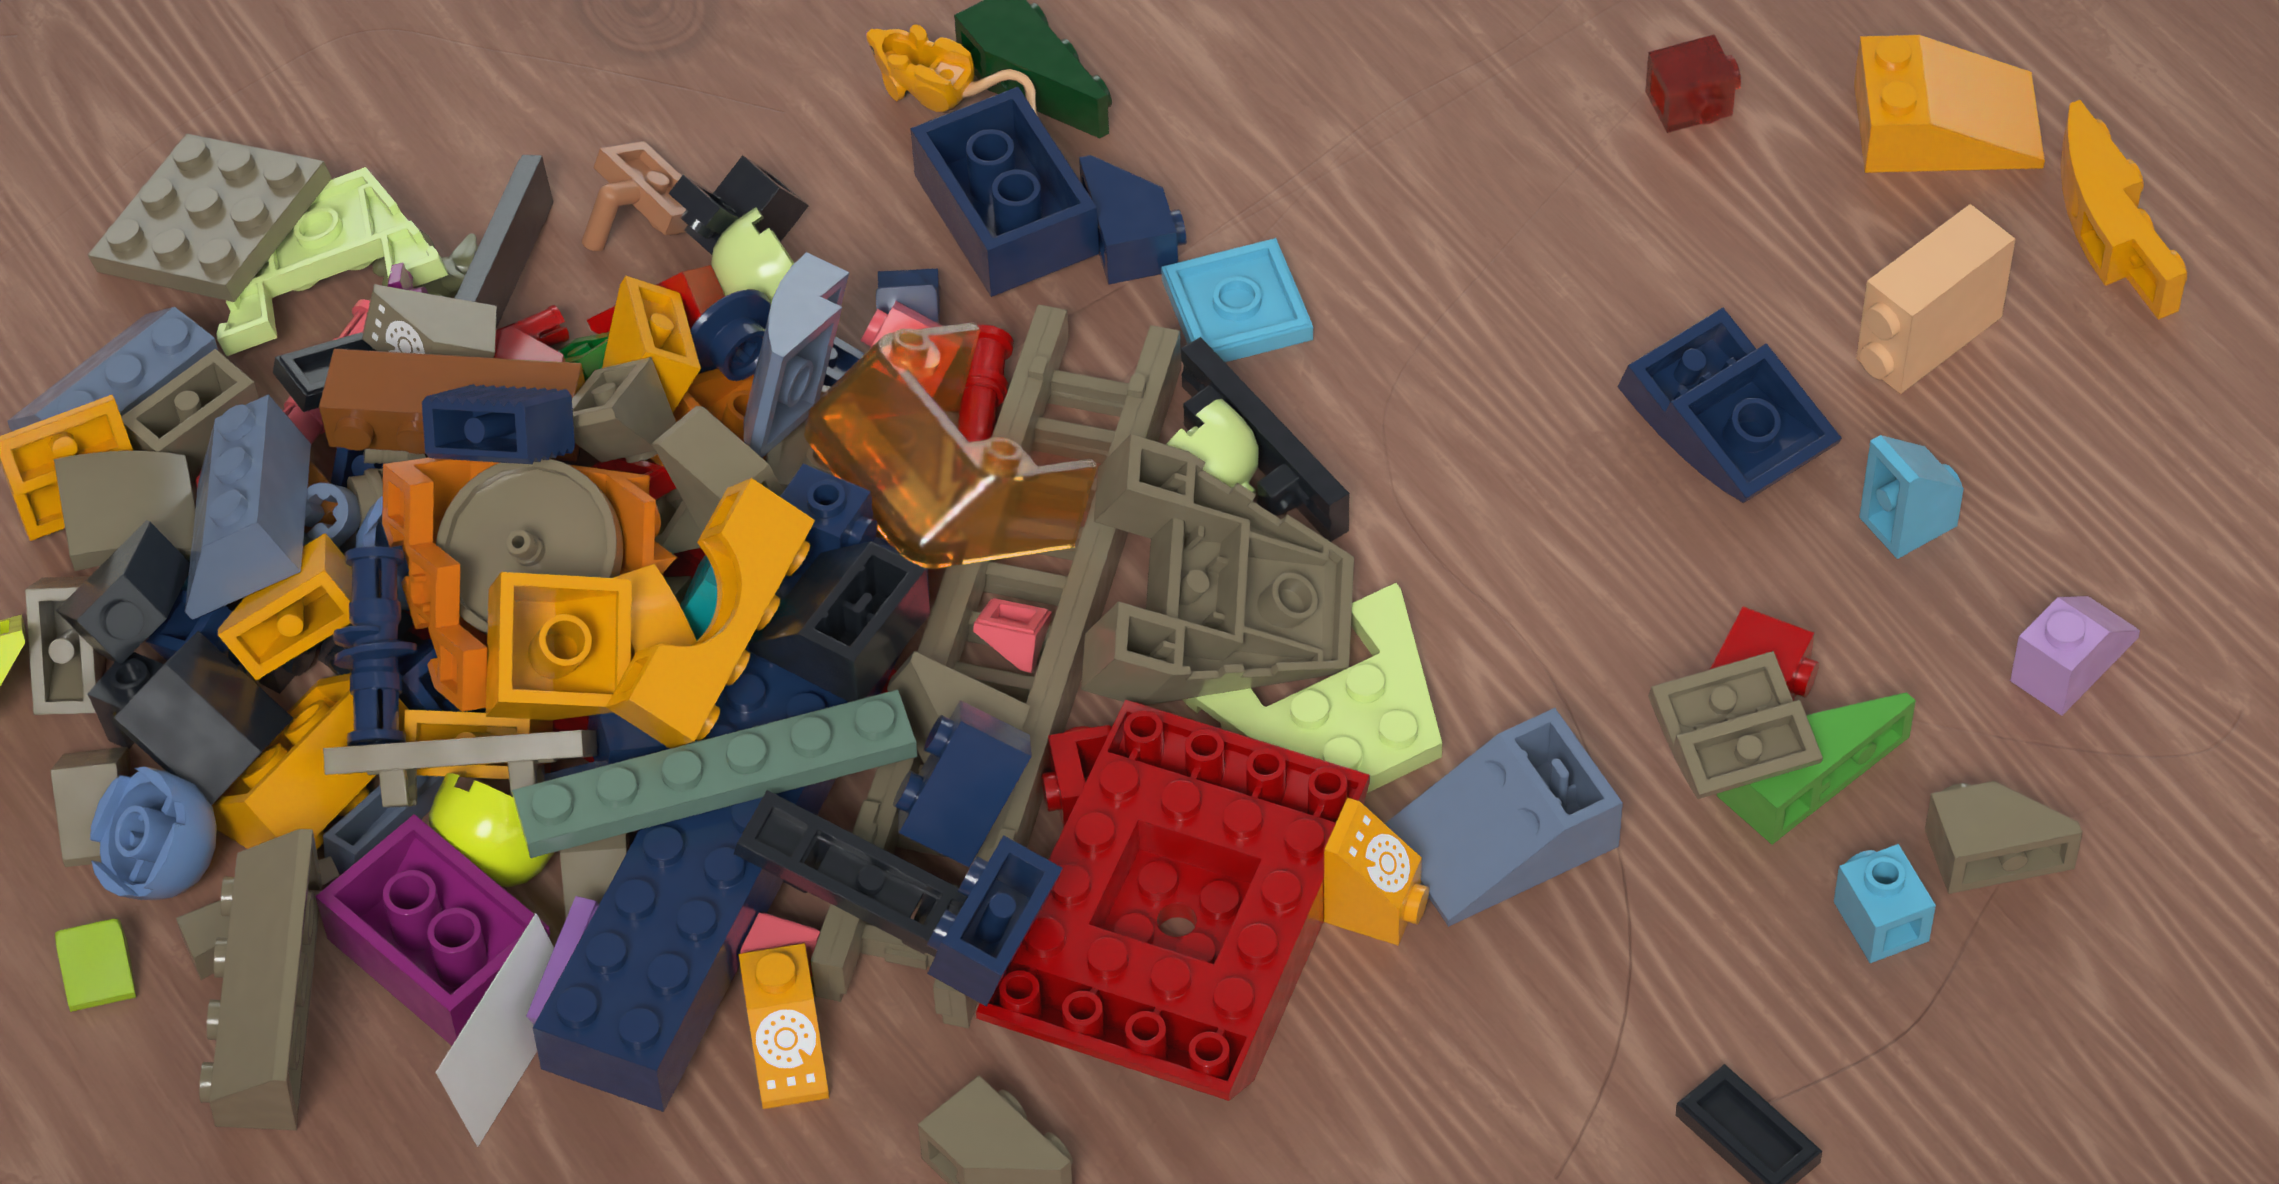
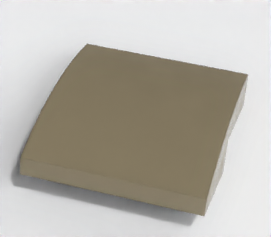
[54,451,196,571]
[1648,651,1823,799]

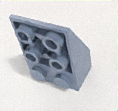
[1385,708,1623,927]

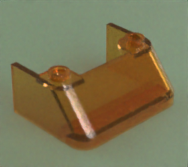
[804,323,1098,568]

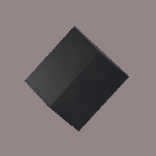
[111,631,294,806]

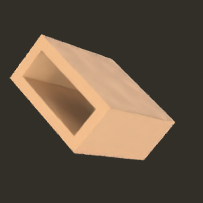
[1856,204,2015,394]

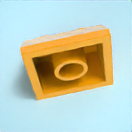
[486,572,632,720]

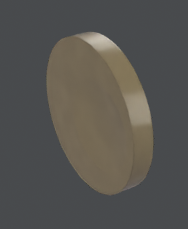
[436,459,623,635]

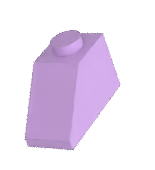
[2010,596,2140,716]

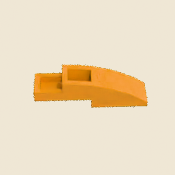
[2060,100,2187,320]

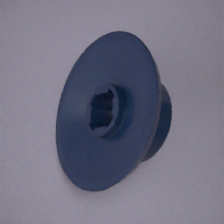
[690,289,771,381]

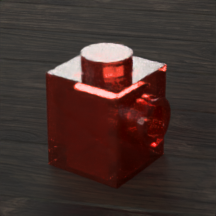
[1645,34,1741,133]

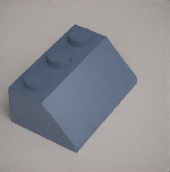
[7,307,218,431]
[185,394,311,620]

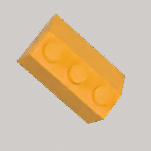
[212,673,409,850]

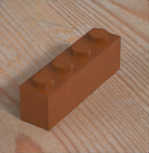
[319,349,585,461]

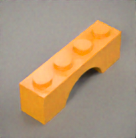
[606,478,815,749]

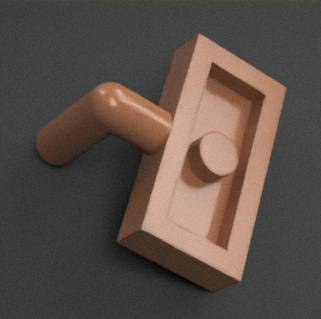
[581,141,688,251]

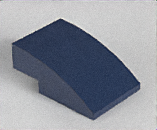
[1617,307,1842,503]

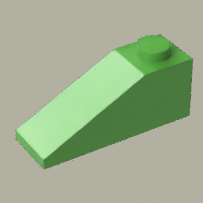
[1717,692,1916,845]

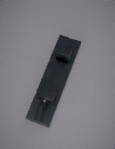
[1181,337,1350,542]
[734,790,968,957]

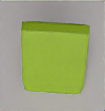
[55,919,136,1012]

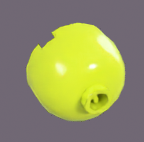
[429,773,554,887]

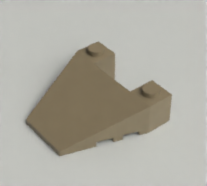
[1081,434,1354,705]

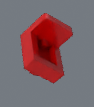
[1041,725,1112,828]

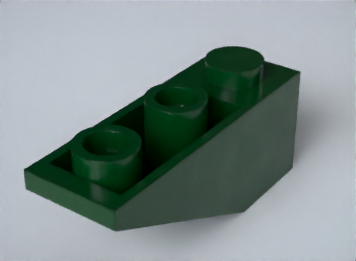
[954,0,1112,139]

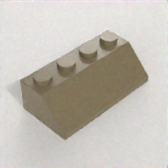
[199,829,322,1130]

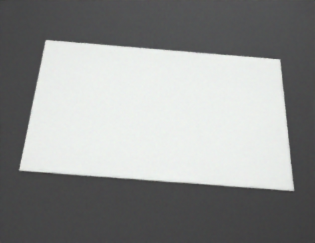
[436,914,554,1147]

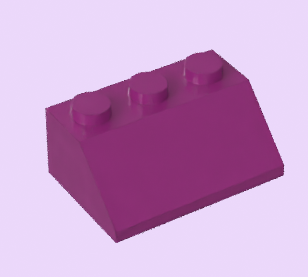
[315,814,550,1046]

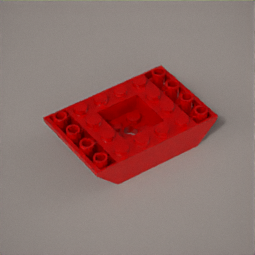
[976,699,1370,1101]

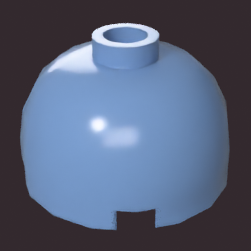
[90,766,217,900]

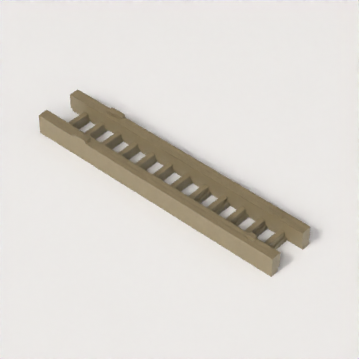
[810,305,1181,1029]

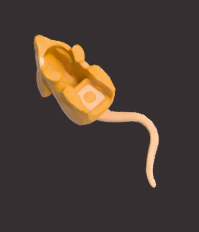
[866,24,1037,115]

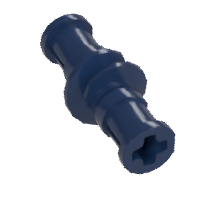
[333,546,418,746]

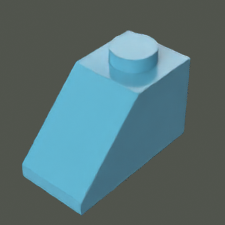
[1859,435,1964,559]

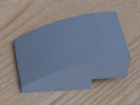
[744,252,849,458]

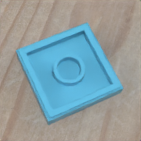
[1161,238,1313,362]

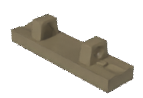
[323,730,598,808]

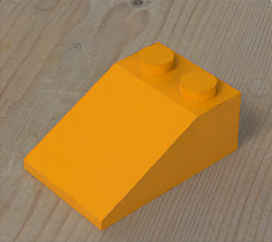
[1854,35,2045,173]

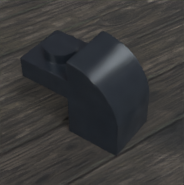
[668,155,809,255]

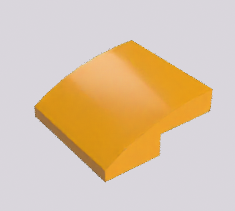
[0,395,133,541]

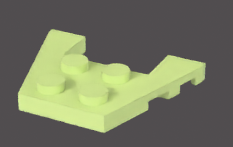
[216,167,448,357]
[1182,583,1442,793]

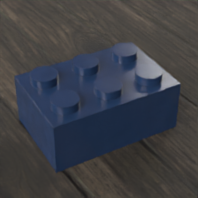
[910,87,1099,297]

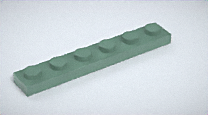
[512,690,917,858]

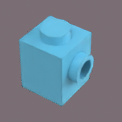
[1834,844,1936,963]

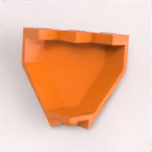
[382,458,677,712]

